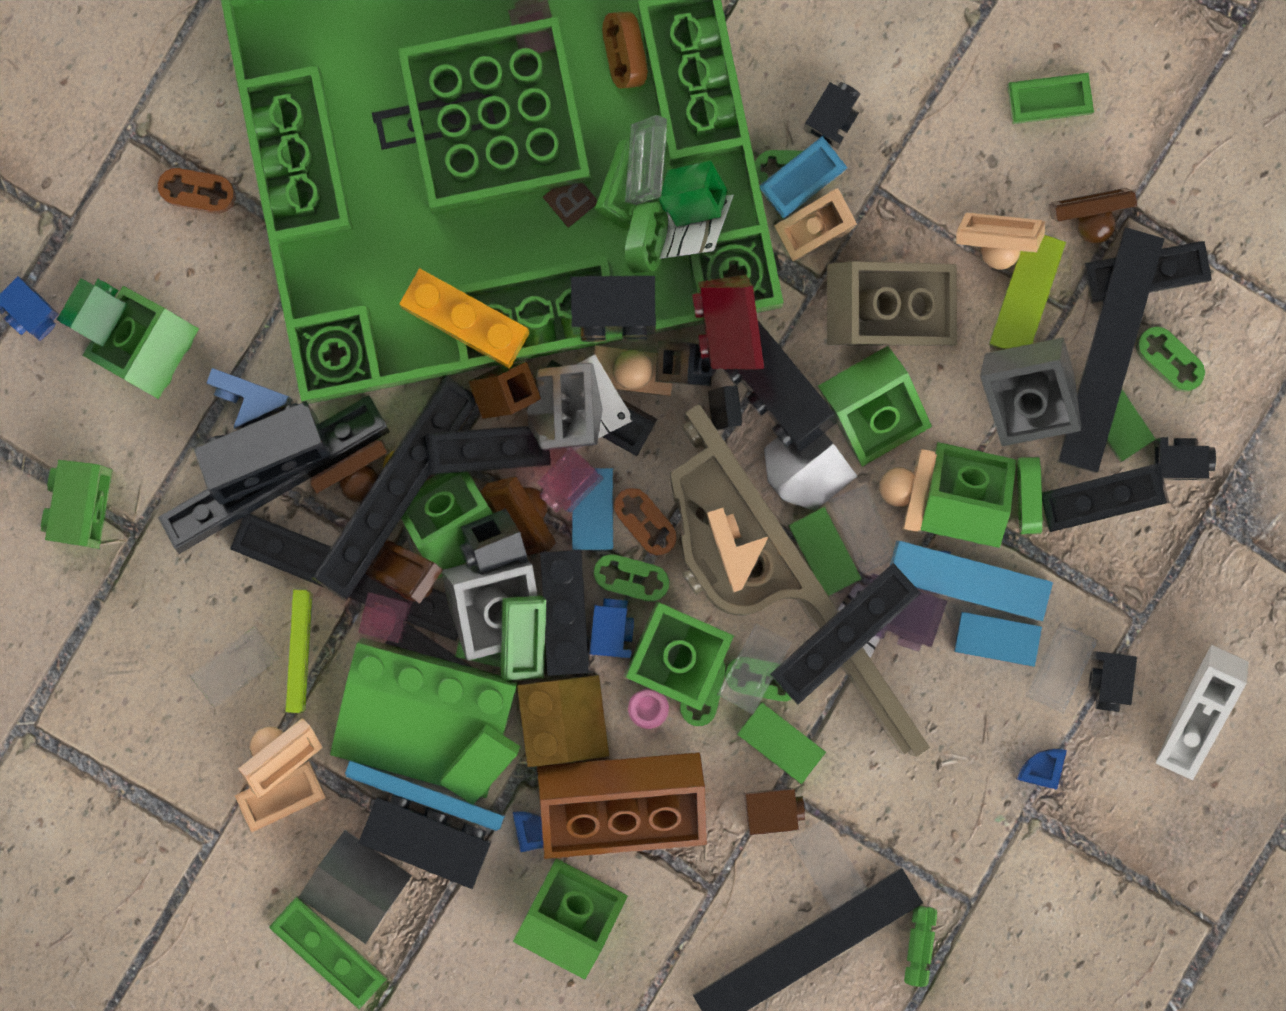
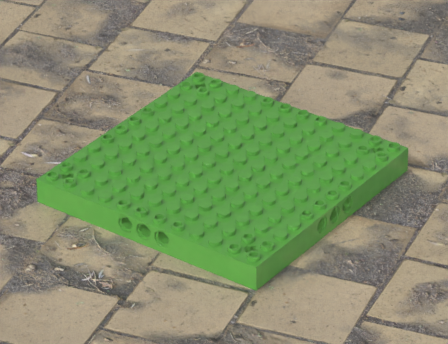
[221,0,784,404]

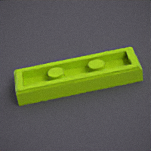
[988,235,1066,350]
[286,589,313,713]

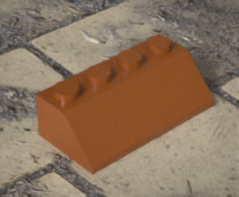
[537,752,707,859]

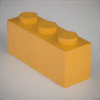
[399,268,530,369]

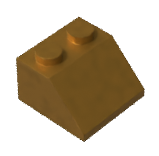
[517,675,609,767]

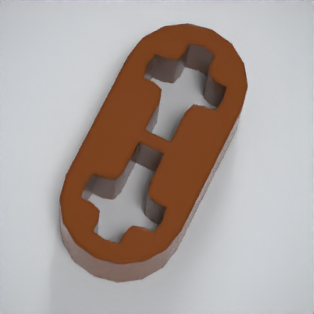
[602,11,648,89]
[158,168,236,214]
[614,488,677,556]

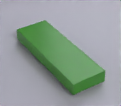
[269,896,387,1009]

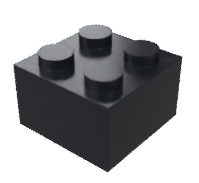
[571,275,656,342]

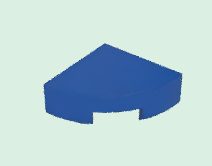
[1016,749,1067,790]
[513,811,543,852]

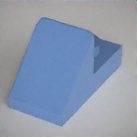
[206,368,292,430]

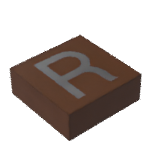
[543,183,598,228]

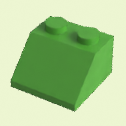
[82,286,199,399]
[818,346,932,467]
[921,442,1017,548]
[41,459,113,549]
[401,472,493,580]
[623,601,734,711]
[513,858,628,980]

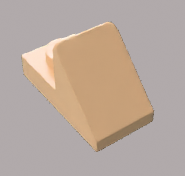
[774,188,857,261]
[706,508,768,593]

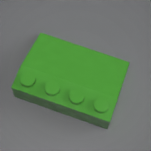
[330,637,519,799]

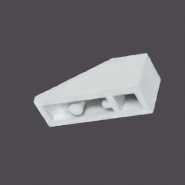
[1156,645,1249,780]

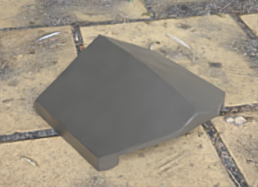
[527,363,603,450]
[764,433,858,511]

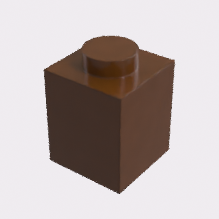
[468,361,541,419]
[744,788,805,835]

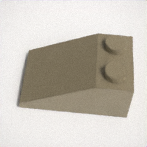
[827,261,957,346]

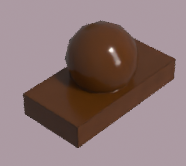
[1049,188,1137,244]
[310,439,389,503]
[480,476,557,556]
[365,540,443,604]

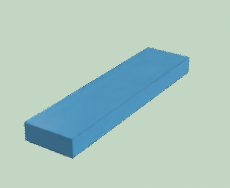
[890,541,1053,621]
[345,761,505,831]

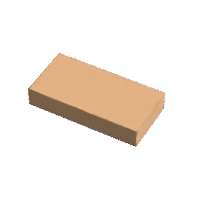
[234,761,327,833]

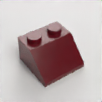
[692,275,764,369]

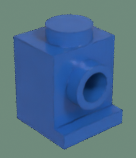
[0,276,59,341]
[590,598,634,658]

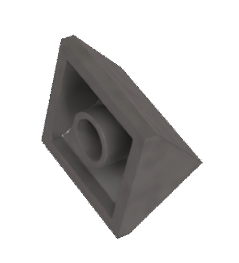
[299,830,412,944]

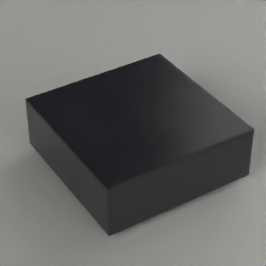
[708,385,742,431]

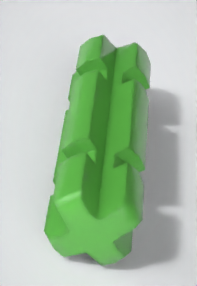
[904,906,938,987]

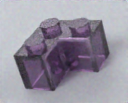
[862,573,947,652]

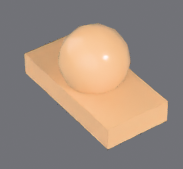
[956,213,1045,270]
[594,345,676,397]
[879,449,937,533]
[238,718,323,798]

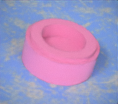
[628,688,669,729]

